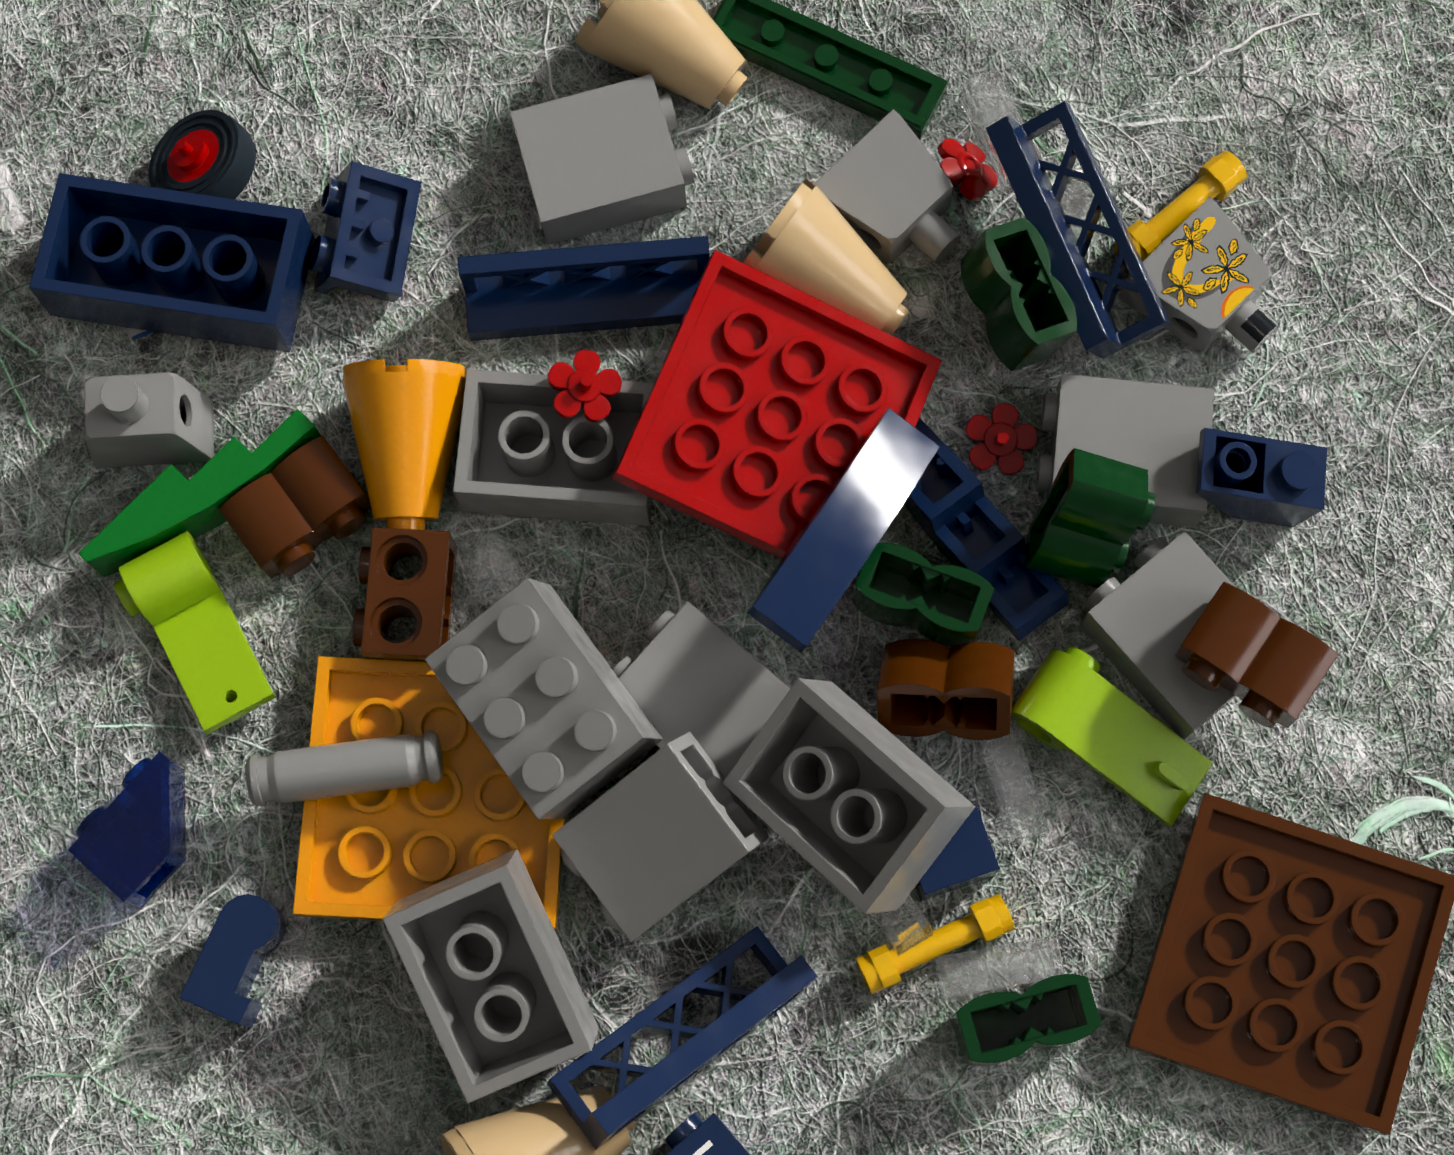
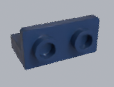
[309,161,421,302]

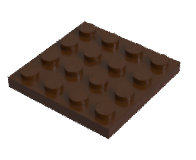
[1125,793,1454,1135]

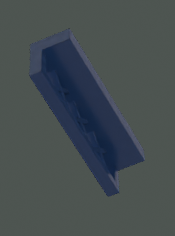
[985,101,1171,359]
[458,236,710,341]
[547,926,818,1150]

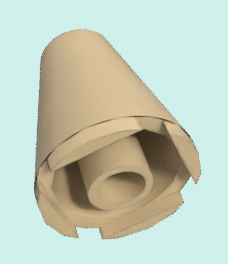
[576,0,748,109]
[743,178,910,335]
[440,1085,636,1155]

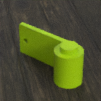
[113,530,276,735]
[1011,646,1213,826]

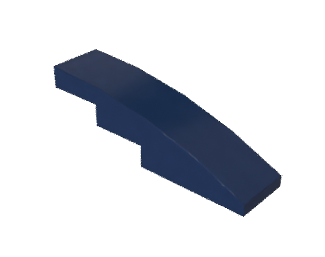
[747,408,940,653]
[903,417,1069,641]

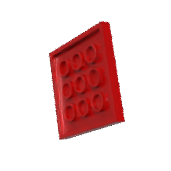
[611,250,942,583]

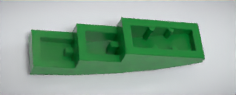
[78,409,321,577]

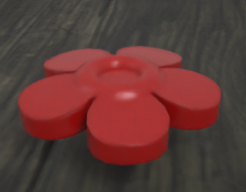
[937,138,998,201]
[547,350,622,423]
[965,403,1038,475]

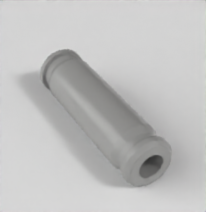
[245,731,443,807]

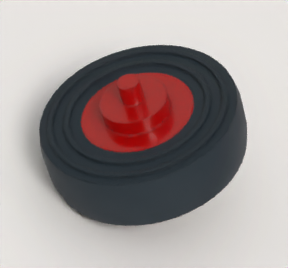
[148,110,256,199]

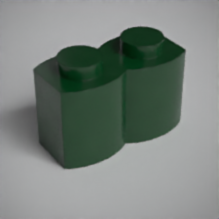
[961,217,1077,371]
[1025,448,1155,588]
[853,543,994,647]
[951,974,1101,1066]

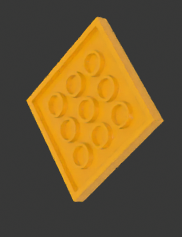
[293,656,566,931]

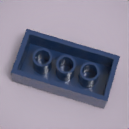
[29,173,316,352]

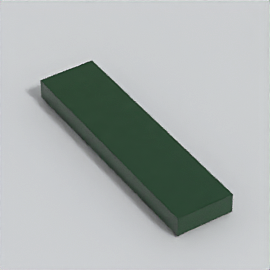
[713,0,948,140]

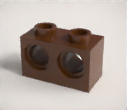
[353,527,457,662]

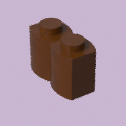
[219,435,371,578]
[1175,581,1339,728]
[877,639,1015,740]

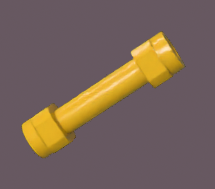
[1113,150,1247,262]
[855,894,1015,995]

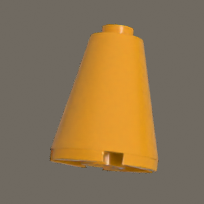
[342,359,467,530]

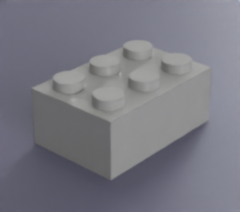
[453,369,654,526]
[425,578,663,820]
[723,678,976,914]
[383,849,599,1103]

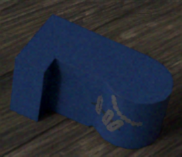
[179,894,286,1028]

